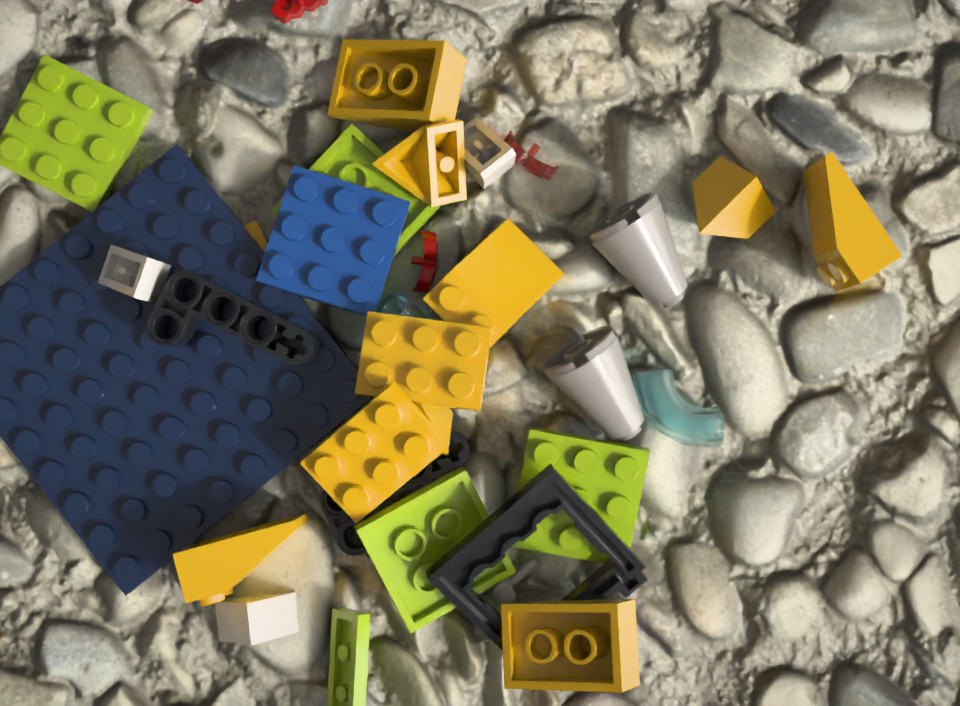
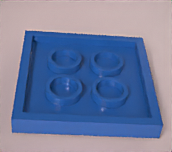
[256,165,410,317]

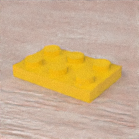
[355,311,492,412]
[300,381,450,524]

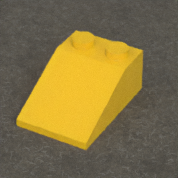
[327,39,467,133]
[803,152,902,291]
[423,219,564,350]
[172,512,310,606]
[501,599,640,693]

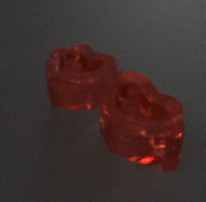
[503,130,559,181]

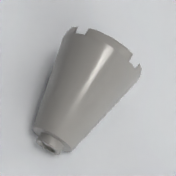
[586,192,687,308]
[544,325,644,441]

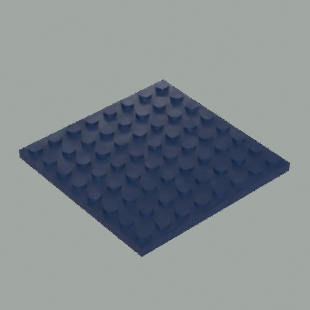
[0,144,374,596]

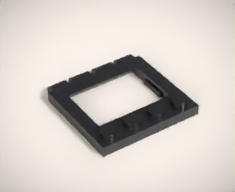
[425,463,648,651]

